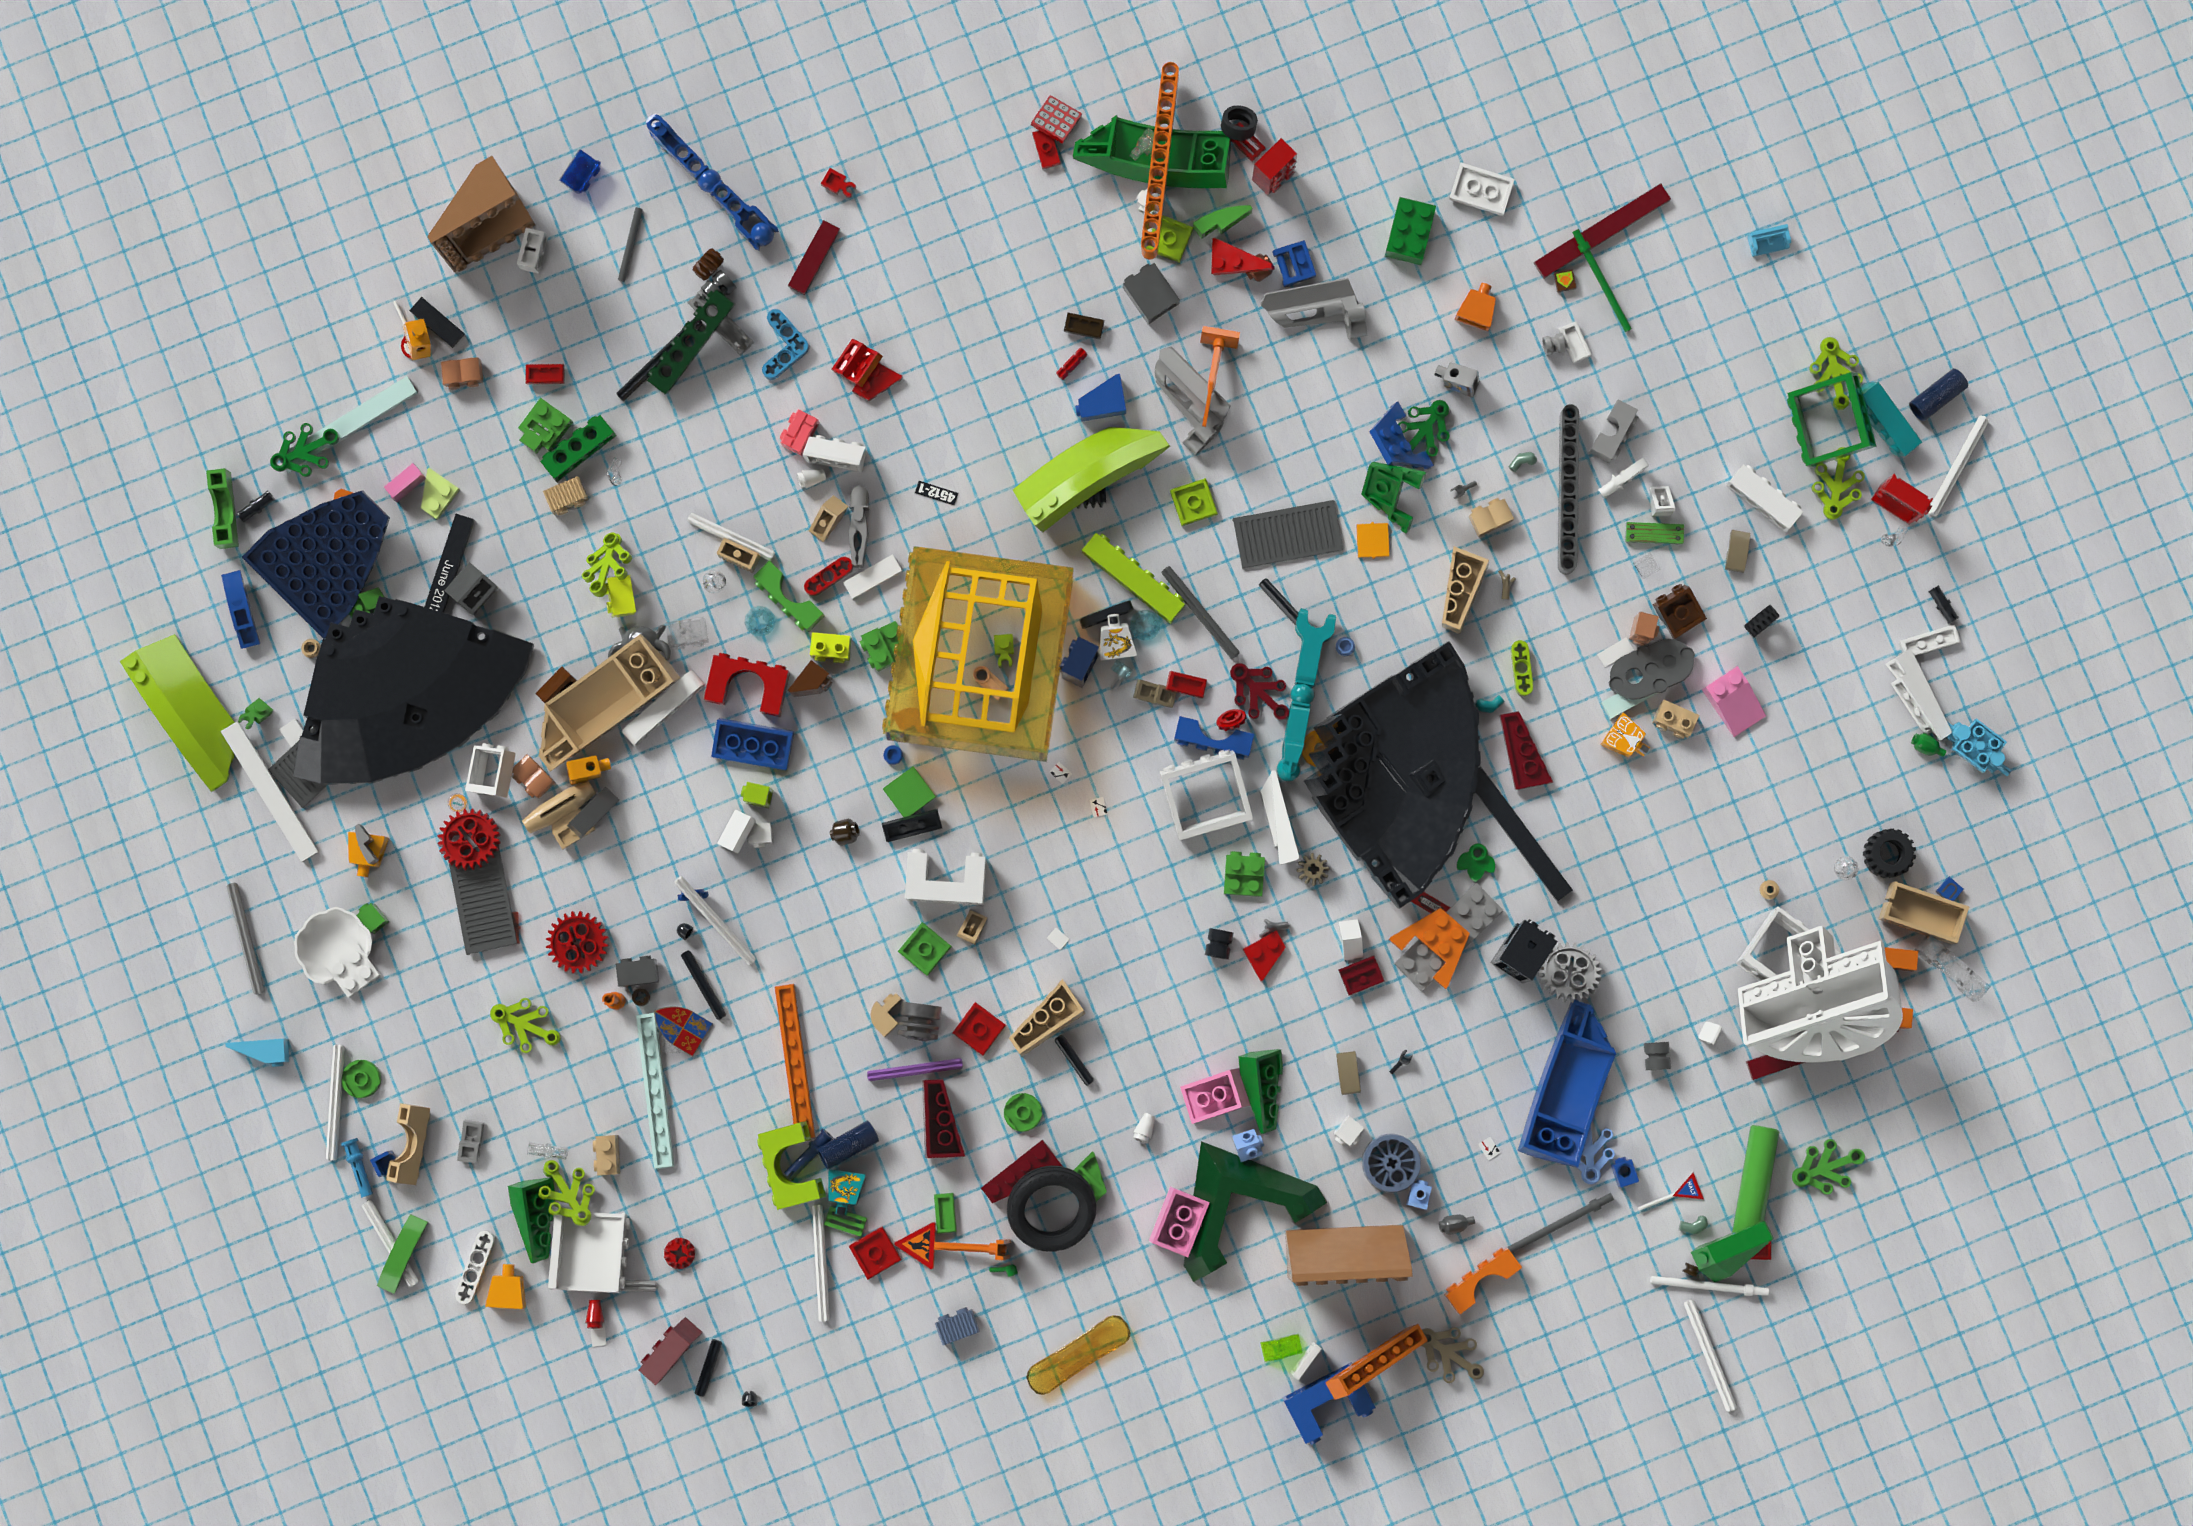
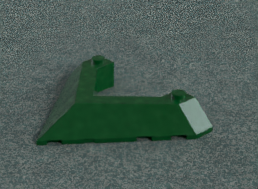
[1184,1141,1327,1282]

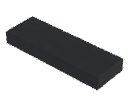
[409,297,465,348]
[882,809,942,842]

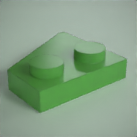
[1074,1151,1107,1202]

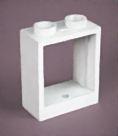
[465,743,516,798]

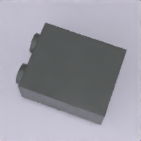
[1123,263,1180,325]

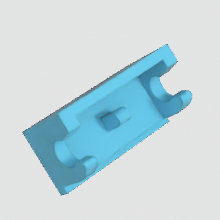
[1747,224,1791,257]

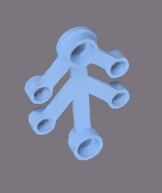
[1577,1114,1615,1184]

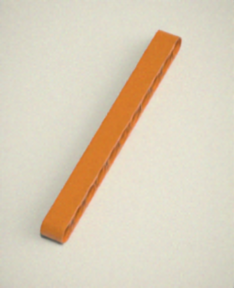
[1141,62,1179,260]

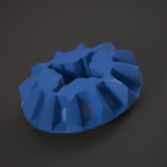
[677,889,709,901]

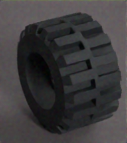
[1863,828,1916,878]

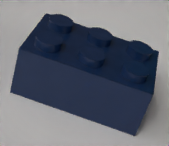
[1060,636,1099,688]

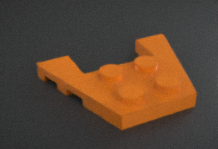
[1388,908,1470,989]

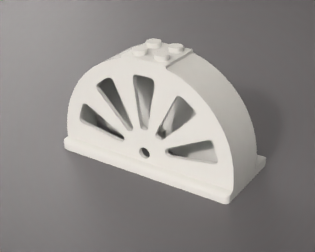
[1738,926,1903,1062]

